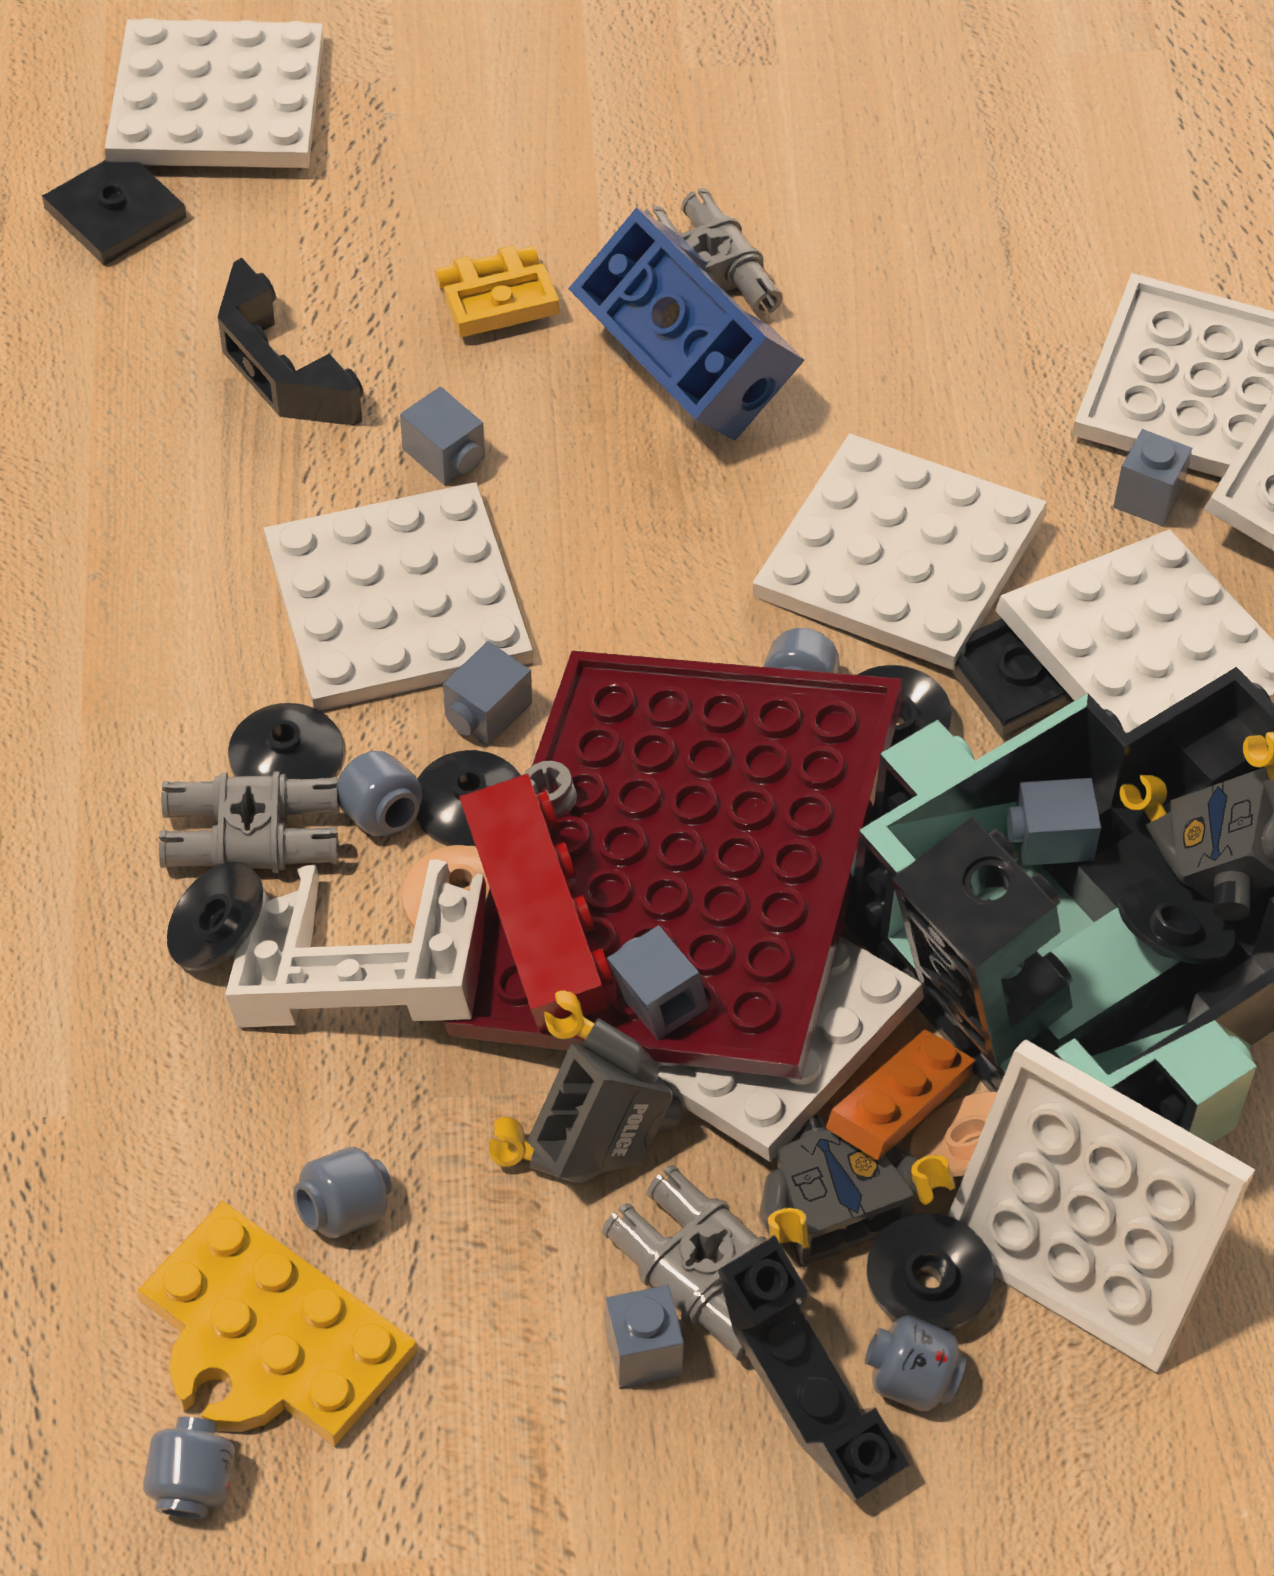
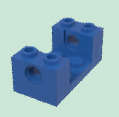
[568,207,805,441]

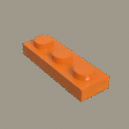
[826,1029,975,1161]

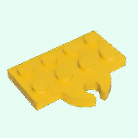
[138,1200,418,1447]

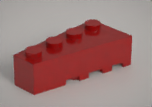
[459,773,614,1032]

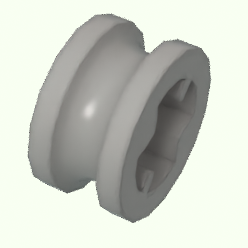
[523,761,577,818]

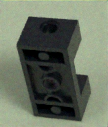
[892,817,1073,1068]

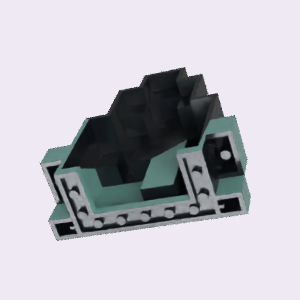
[844,666,1274,1144]

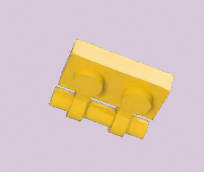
[434,245,559,338]

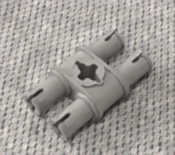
[643,188,783,316]
[159,771,339,873]
[601,1165,810,1360]

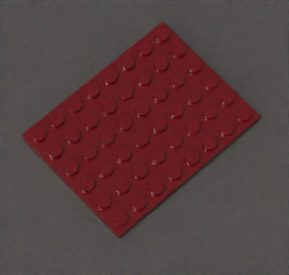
[444,650,904,1080]

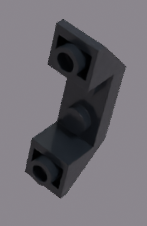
[217,258,364,426]
[718,1235,909,1500]

